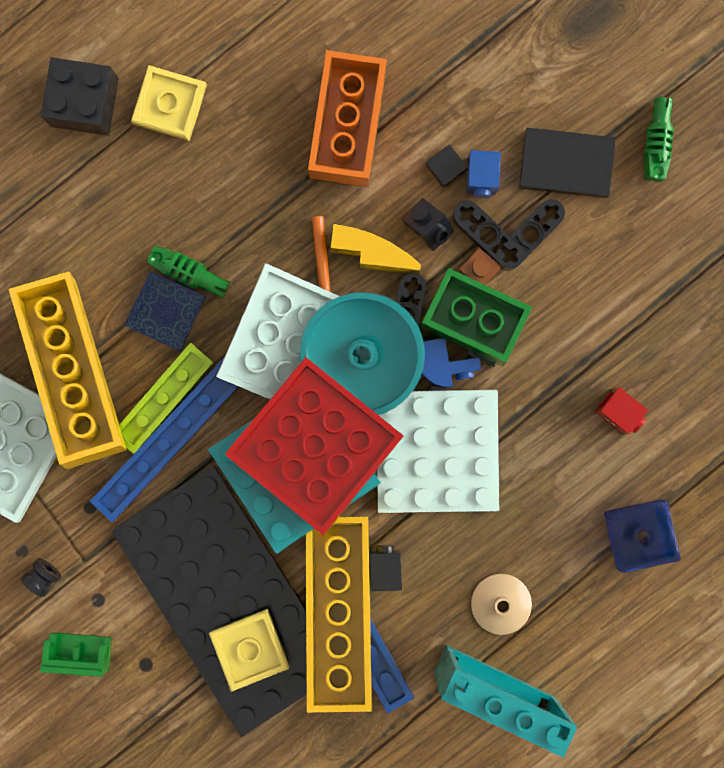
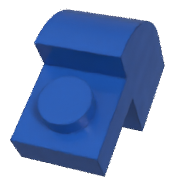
[421,338,481,388]

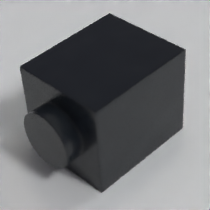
[370,545,402,591]

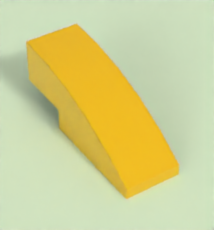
[331,224,421,274]

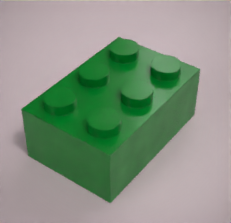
[421,268,532,367]

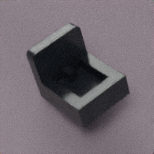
[401,198,454,251]

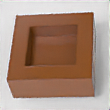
[459,247,502,285]

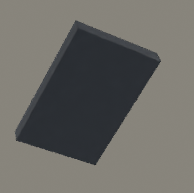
[519,127,616,198]

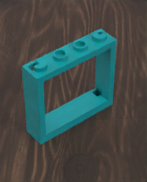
[434,645,577,758]

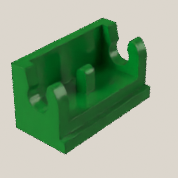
[40,632,112,677]

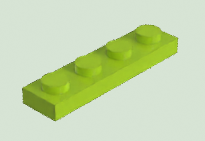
[119,343,215,454]

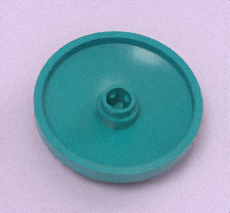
[300,292,425,415]

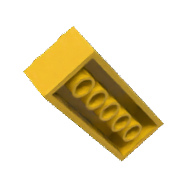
[9,271,127,469]
[306,517,372,713]

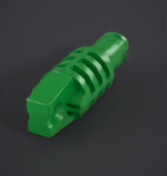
[643,97,674,182]
[147,245,230,299]

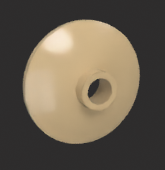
[471,574,532,635]

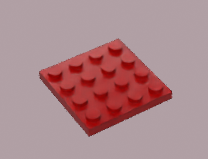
[225,357,404,536]

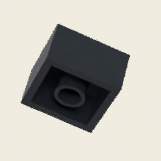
[41,57,119,136]

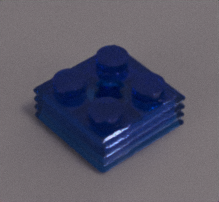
[604,499,681,573]

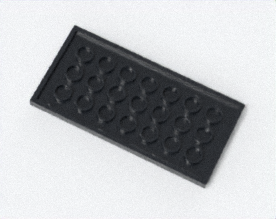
[111,465,307,737]

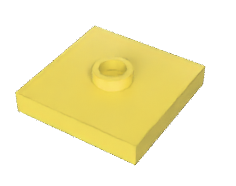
[131,65,207,141]
[209,609,290,692]

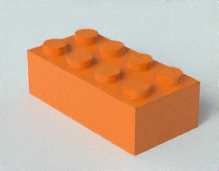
[308,50,387,187]

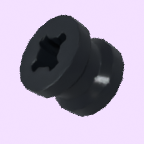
[21,558,61,597]

